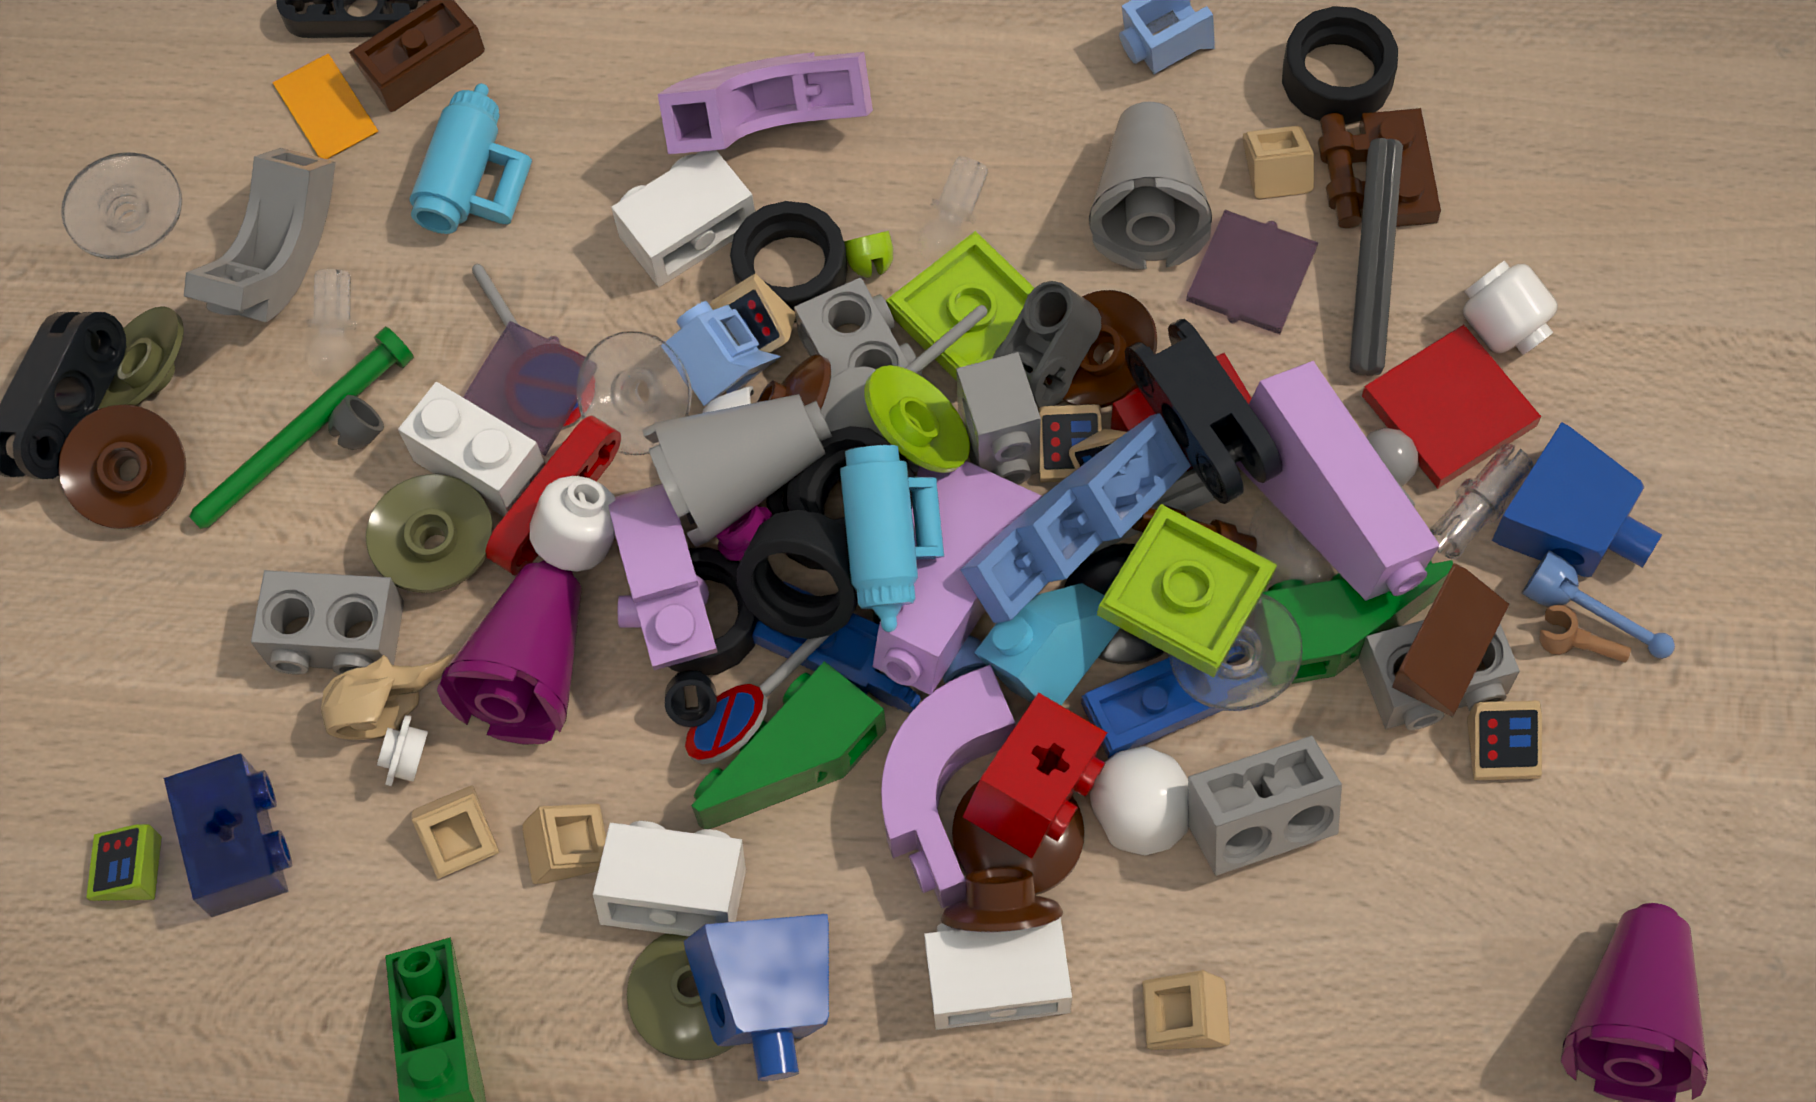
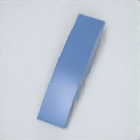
[960,413,1191,623]

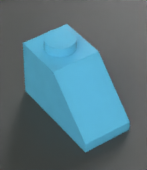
[974,583,1120,705]

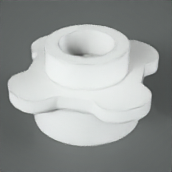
[377,715,428,786]

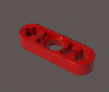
[485,415,621,576]

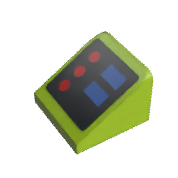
[86,824,162,901]

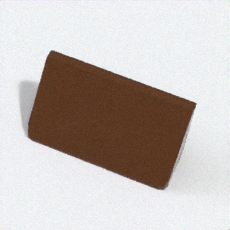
[349,0,485,112]
[1392,563,1510,717]

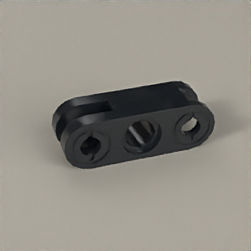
[0,312,127,479]
[1124,319,1282,504]

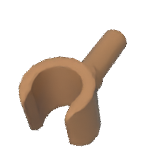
[1539,605,1631,663]

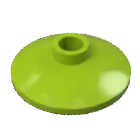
[864,365,970,473]

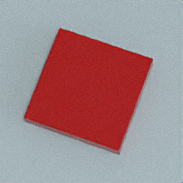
[1362,324,1541,489]

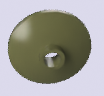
[99,306,184,409]
[366,474,493,593]
[627,933,736,1061]

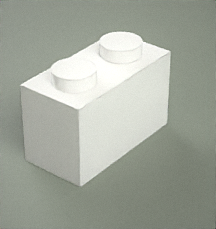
[611,150,755,288]
[398,382,545,517]
[593,821,746,936]
[924,917,1072,1030]

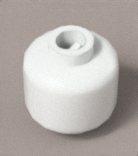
[1463,260,1558,355]
[530,476,616,572]

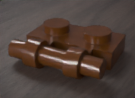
[1318,108,1441,228]

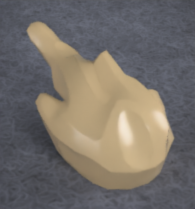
[321,654,456,740]

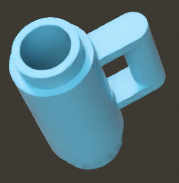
[410,83,532,234]
[840,445,944,632]

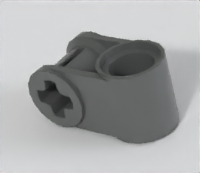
[992,281,1101,408]

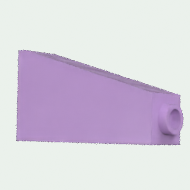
[1235,361,1440,601]
[873,461,1042,695]

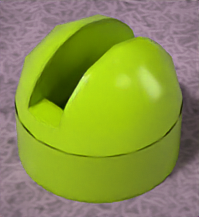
[844,231,893,278]

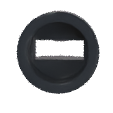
[664,670,717,727]

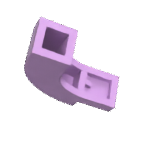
[658,52,873,154]
[608,484,717,670]
[881,665,1015,908]

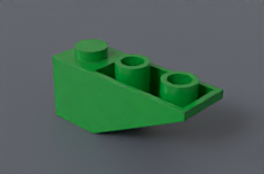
[1256,560,1453,687]
[691,661,887,829]
[385,937,486,1102]

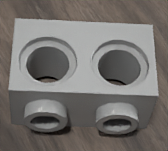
[794,277,922,377]
[956,352,1041,485]
[251,570,404,674]
[1358,620,1520,730]
[1188,736,1342,876]

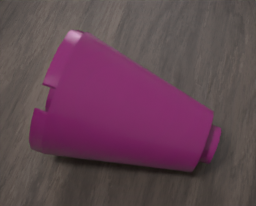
[437,560,582,745]
[1561,903,1708,1102]

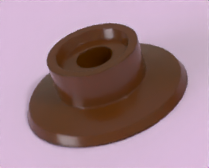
[941,867,1063,932]

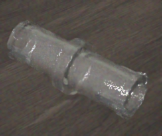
[1429,443,1534,559]

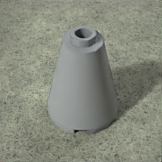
[1089,102,1212,269]
[642,394,832,547]

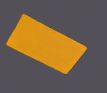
[272,53,379,159]

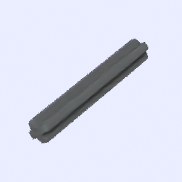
[1350,138,1403,376]

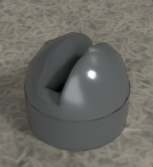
[328,395,384,450]

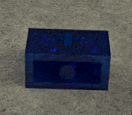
[164,753,292,917]

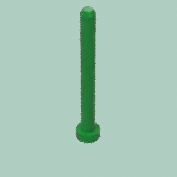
[189,326,414,529]

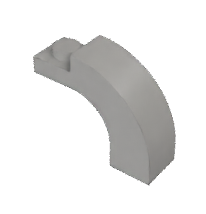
[184,148,336,322]

